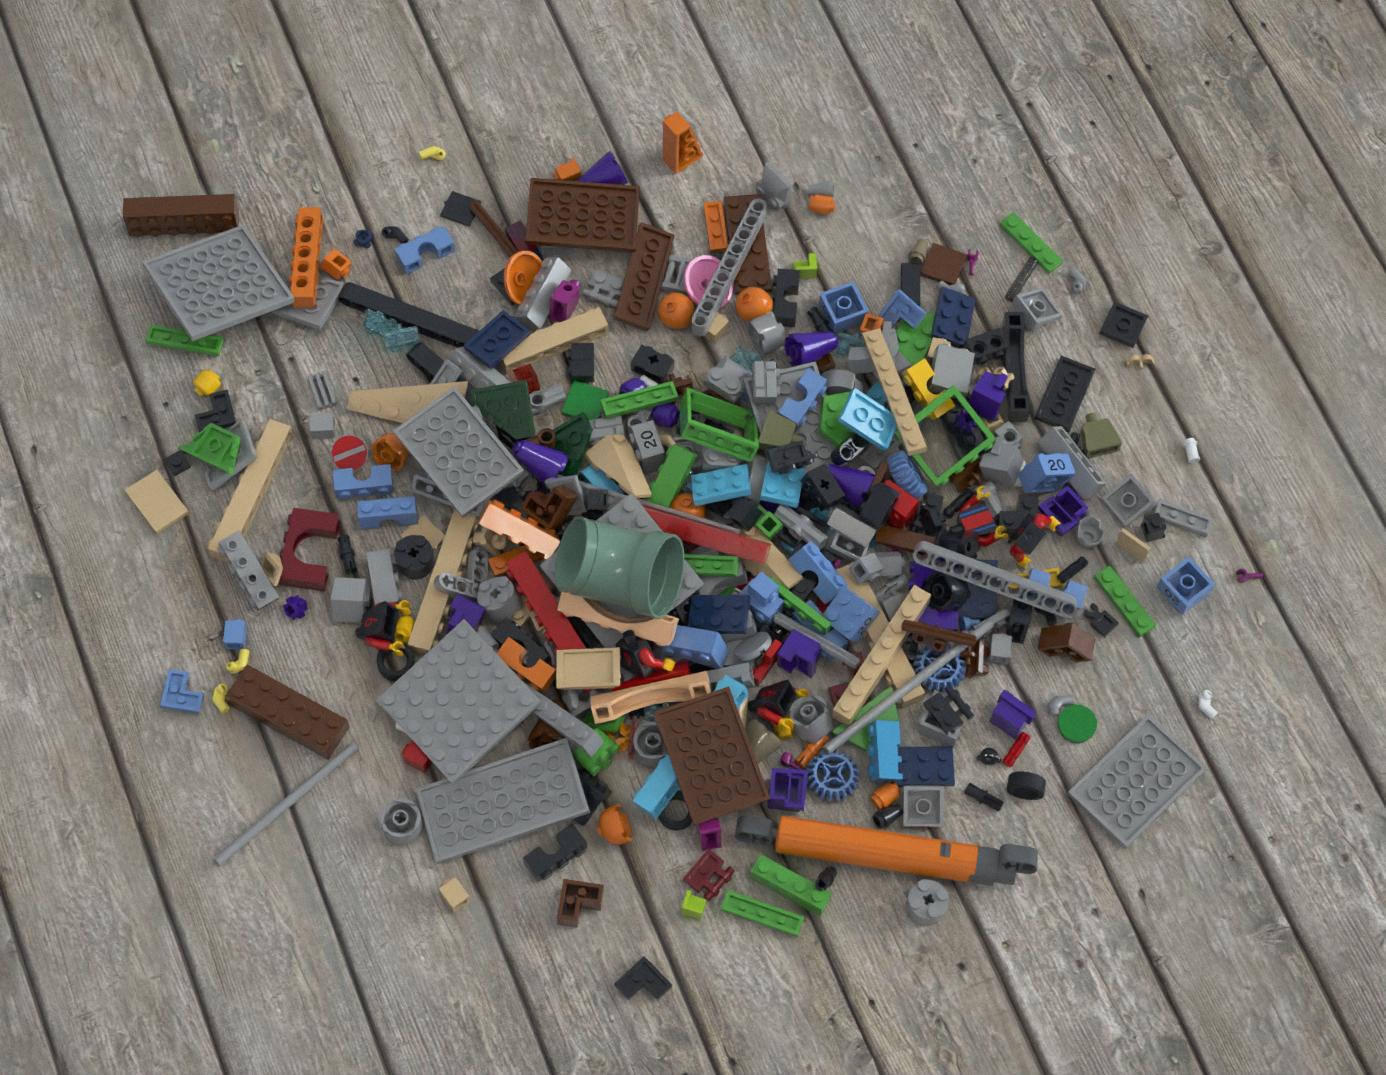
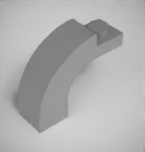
[848,321,899,374]
[731,451,768,509]

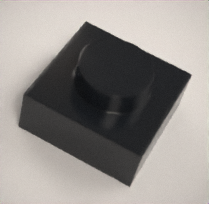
[164,450,191,476]

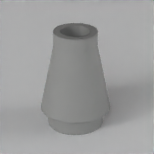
[808,181,834,197]

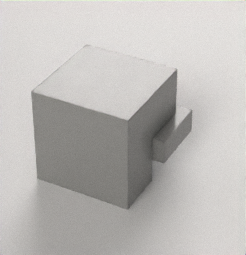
[979,437,1024,487]
[330,578,371,623]

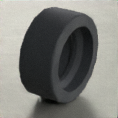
[376,642,415,681]
[1007,771,1046,800]
[658,790,692,831]

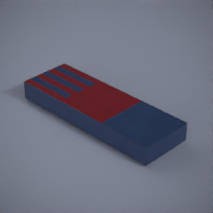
[505,220,544,262]

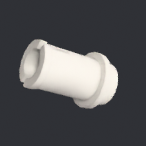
[1183,438,1200,463]

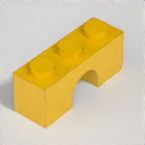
[902,358,955,420]

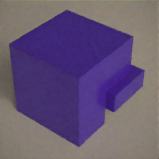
[969,371,1008,422]
[1038,486,1088,537]
[447,594,485,634]
[777,629,820,678]
[990,689,1037,739]
[768,768,808,812]

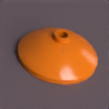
[504,251,542,305]

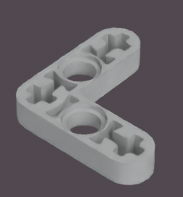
[434,547,488,602]

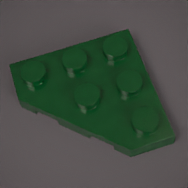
[470,380,536,440]
[542,412,593,477]

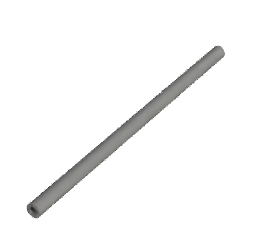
[823,619,994,754]

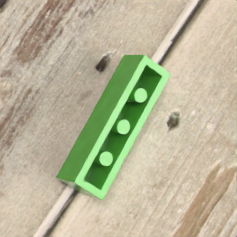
[644,444,698,508]
[750,854,832,917]

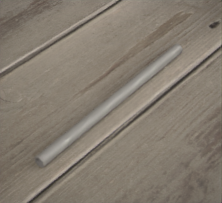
[213,741,359,866]

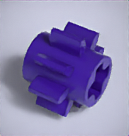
[955,409,977,433]
[283,595,308,620]

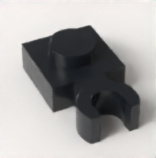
[1083,603,1119,638]
[906,633,918,664]

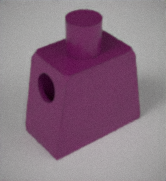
[549,279,580,322]
[696,818,722,851]

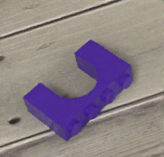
[908,557,958,633]

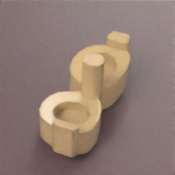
[1126,354,1155,369]

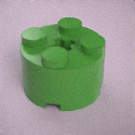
[573,728,620,776]

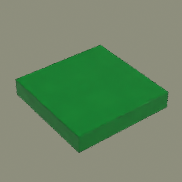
[561,380,609,420]

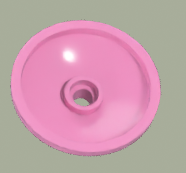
[684,255,733,308]

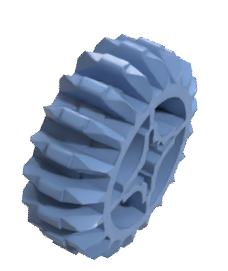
[888,450,927,499]
[913,644,966,694]
[807,749,860,803]

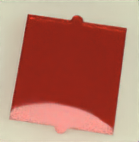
[628,716,638,760]

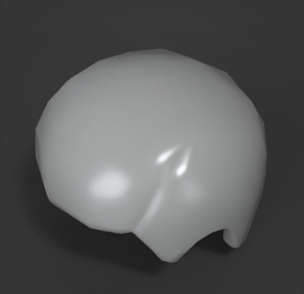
[1075,516,1104,547]

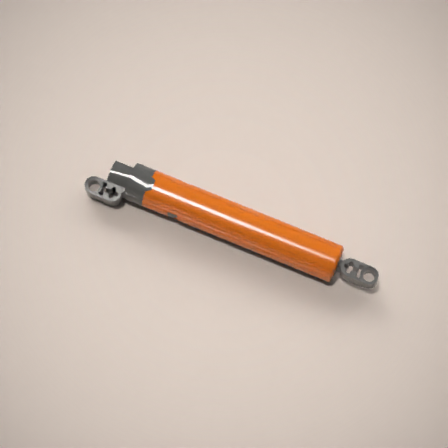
[735,815,1038,886]

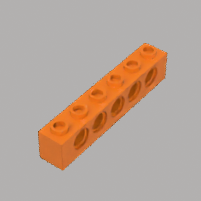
[289,207,323,308]

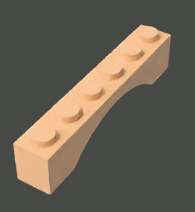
[557,592,679,646]
[590,671,711,724]

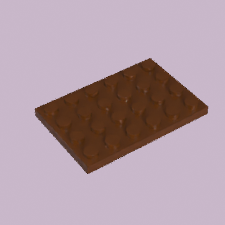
[525,178,640,253]
[653,687,770,826]

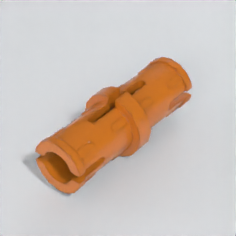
[794,735,829,769]

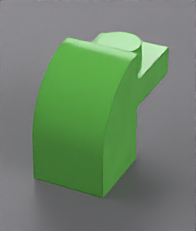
[754,502,784,540]

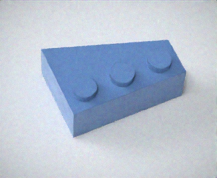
[658,625,729,669]

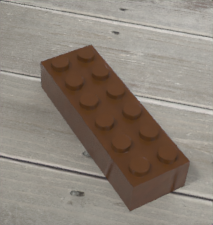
[123,194,239,237]
[225,664,350,760]

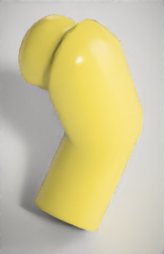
[418,146,446,160]
[226,649,250,674]
[212,683,230,714]

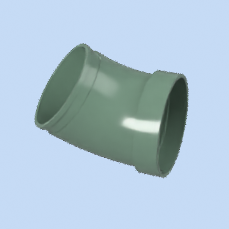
[555,516,684,619]

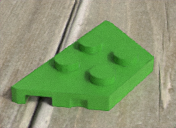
[896,313,935,366]
[818,390,861,447]
[178,423,241,475]
[831,686,900,752]

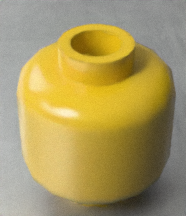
[193,369,221,397]

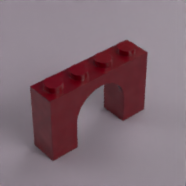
[279,508,340,591]

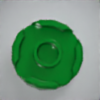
[1057,704,1097,744]

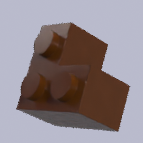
[520,486,578,530]
[1037,623,1095,663]
[557,879,604,928]

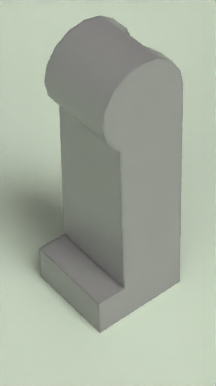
[707,662,754,692]

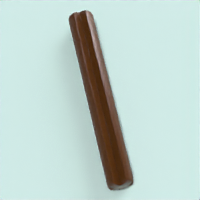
[469,200,518,257]
[901,619,977,647]

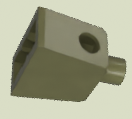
[758,410,804,450]
[1080,412,1122,459]

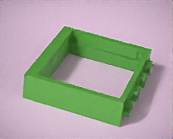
[894,385,996,487]
[680,388,759,462]

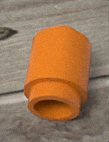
[808,194,836,215]
[870,781,900,810]

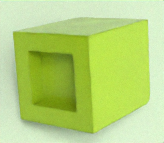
[793,253,817,279]
[681,890,707,920]

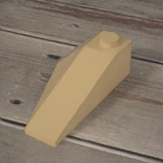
[585,434,652,498]
[724,525,803,590]

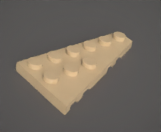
[347,381,468,423]

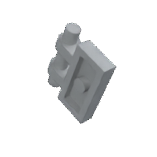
[583,269,624,307]

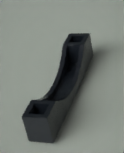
[1002,312,1030,422]

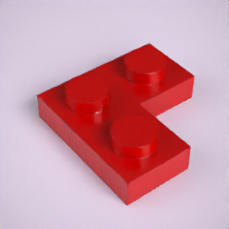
[753,639,782,687]

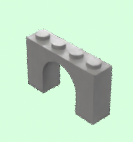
[697,558,757,643]

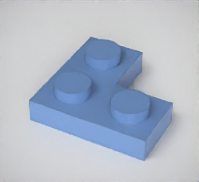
[878,290,927,328]
[160,669,204,714]

